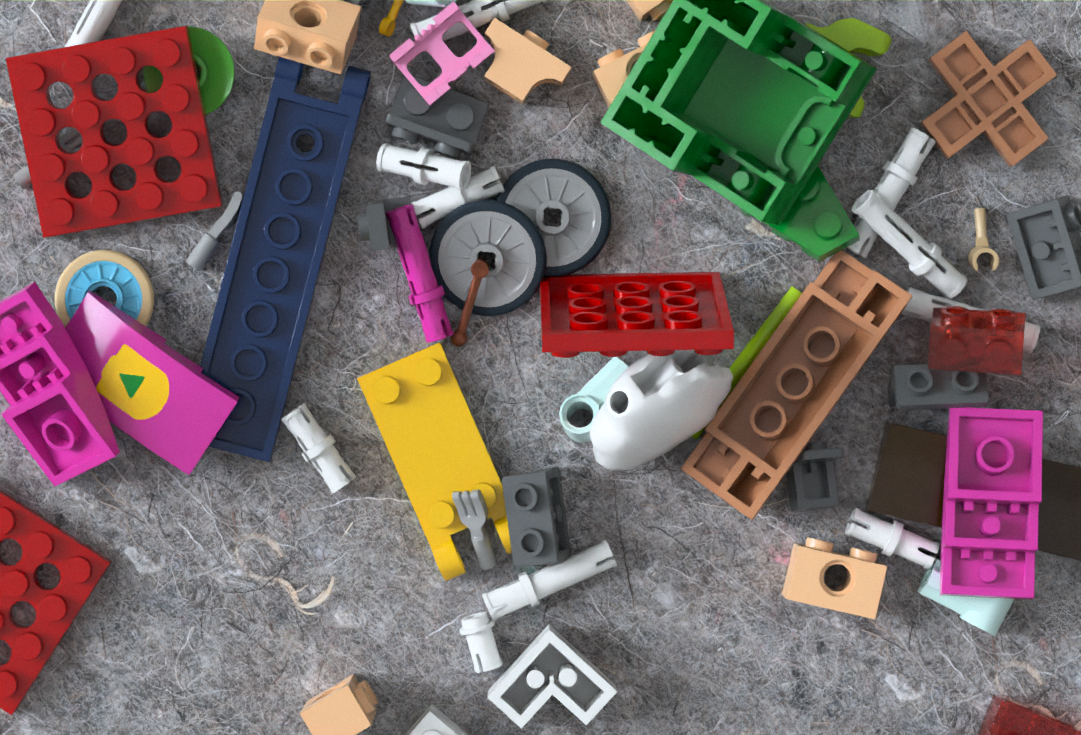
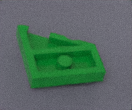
[739,166,860,262]

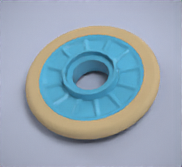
[55,250,154,327]

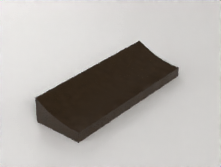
[865,422,1081,561]

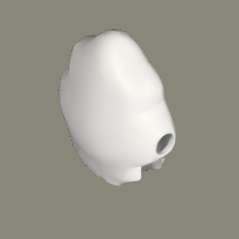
[589,350,733,471]

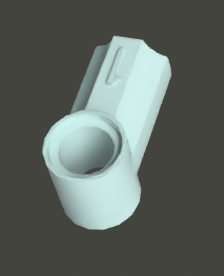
[559,357,628,443]
[917,558,1014,636]

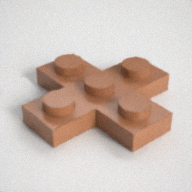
[919,31,1057,167]

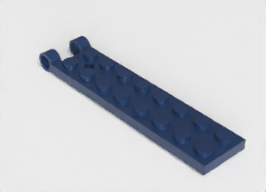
[200,57,371,462]

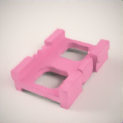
[389,1,495,106]

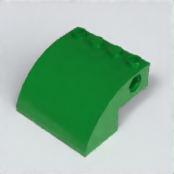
[600,0,877,226]

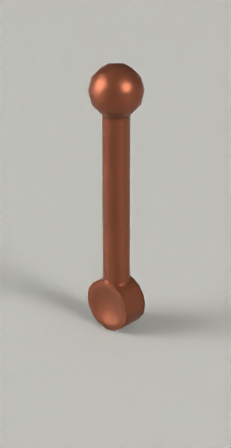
[450,259,490,347]

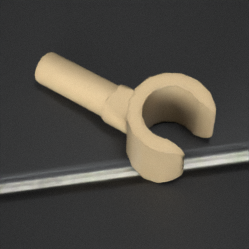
[968,208,999,272]

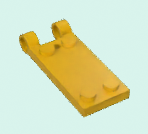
[357,342,512,582]

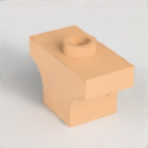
[484,17,571,105]

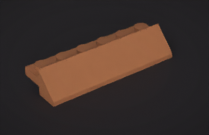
[680,250,913,521]

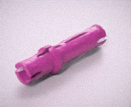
[385,204,454,343]

